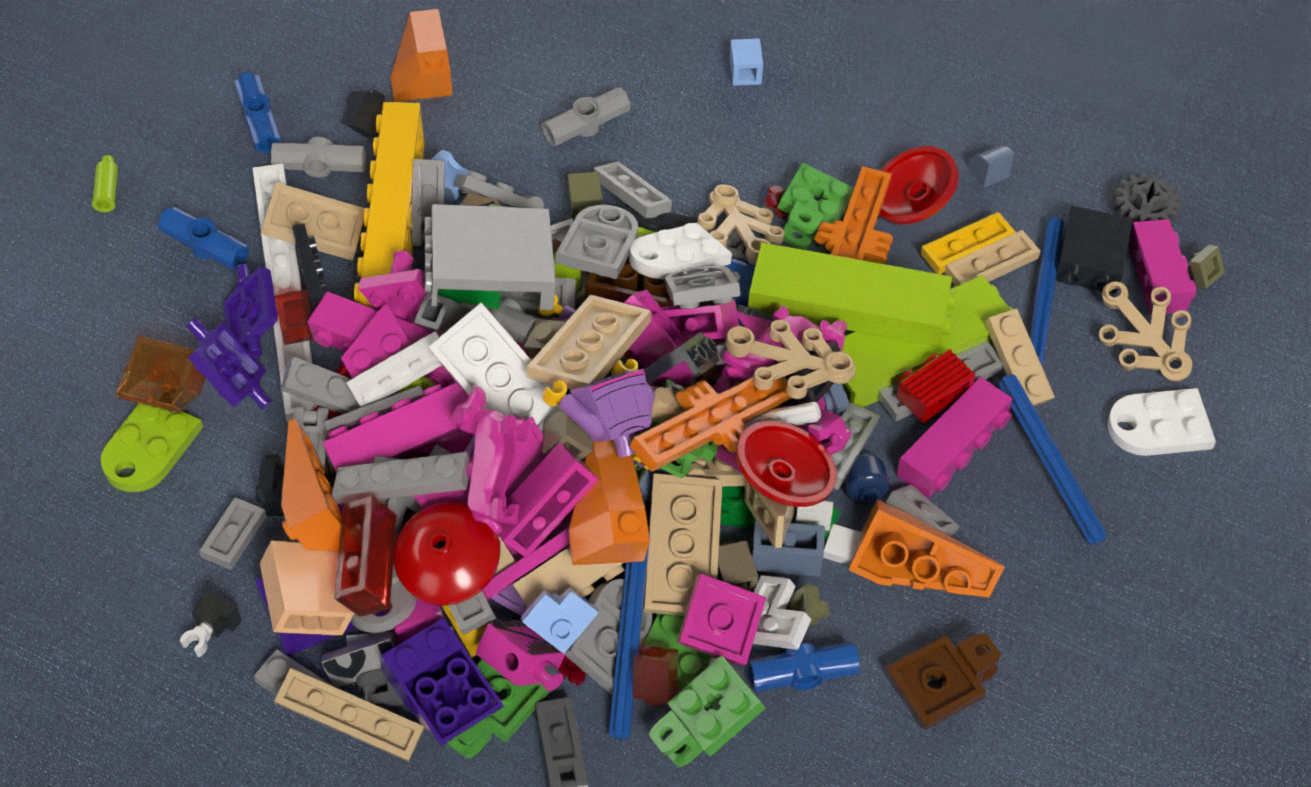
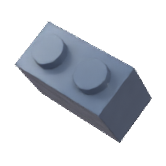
[752,520,825,577]

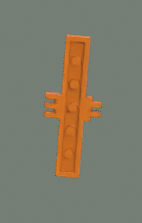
[814,166,893,264]
[629,377,792,472]

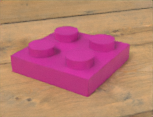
[676,574,766,666]

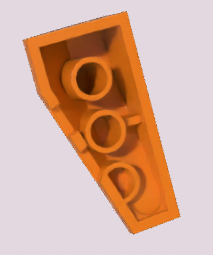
[391,9,453,102]
[281,418,360,553]
[568,440,650,565]
[848,500,1005,598]

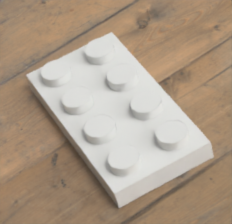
[428,303,561,433]

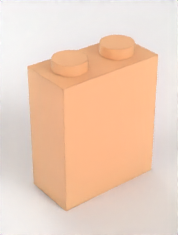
[260,541,354,635]

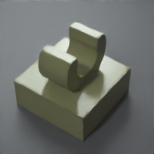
[1187,245,1225,289]
[786,584,830,627]

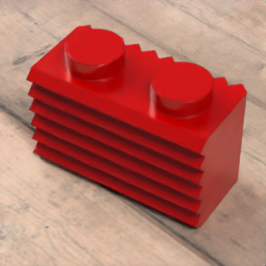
[896,349,975,423]

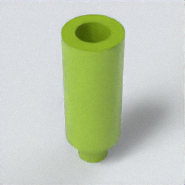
[92,155,119,212]

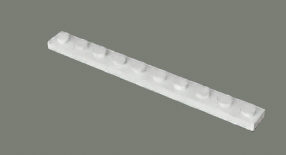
[253,163,314,422]

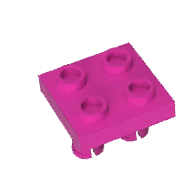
[358,251,438,323]

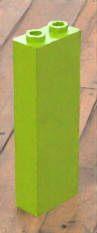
[748,242,956,347]
[842,275,1013,408]

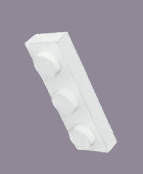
[346,332,442,408]

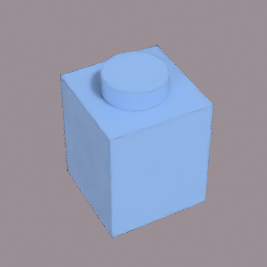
[729,39,763,86]

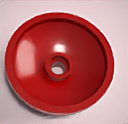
[879,146,959,225]
[735,421,837,507]
[393,502,501,606]

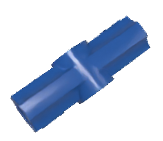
[234,72,282,154]
[157,207,250,270]
[748,642,860,692]

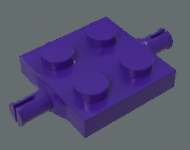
[223,264,278,358]
[185,317,272,410]

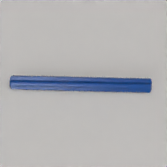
[1029,217,1064,366]
[999,374,1107,545]
[609,533,650,740]

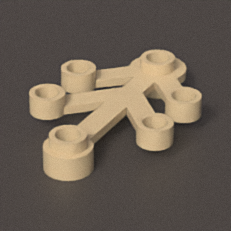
[697,185,785,266]
[1099,281,1192,381]
[726,320,856,399]

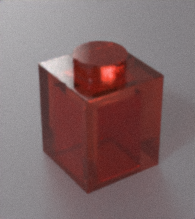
[275,290,314,345]
[633,645,678,705]

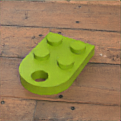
[101,403,203,492]

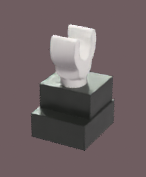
[180,590,242,657]

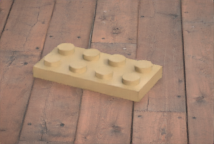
[527,295,651,390]
[643,474,723,616]

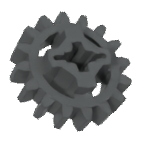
[1113,172,1182,225]

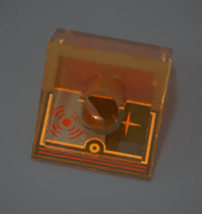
[115,336,206,413]

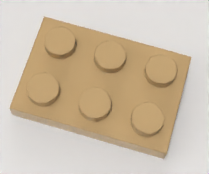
[261,182,365,261]

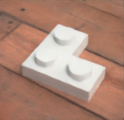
[753,575,811,650]

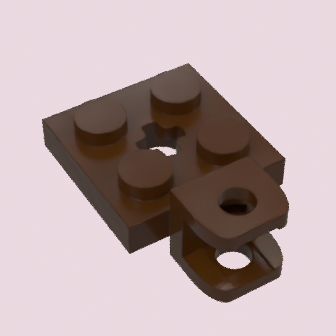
[885,633,1001,730]

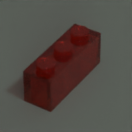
[334,495,397,617]

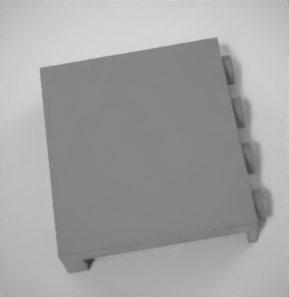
[425,204,556,310]

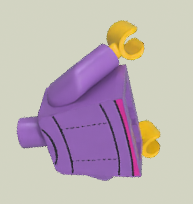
[542,359,655,458]

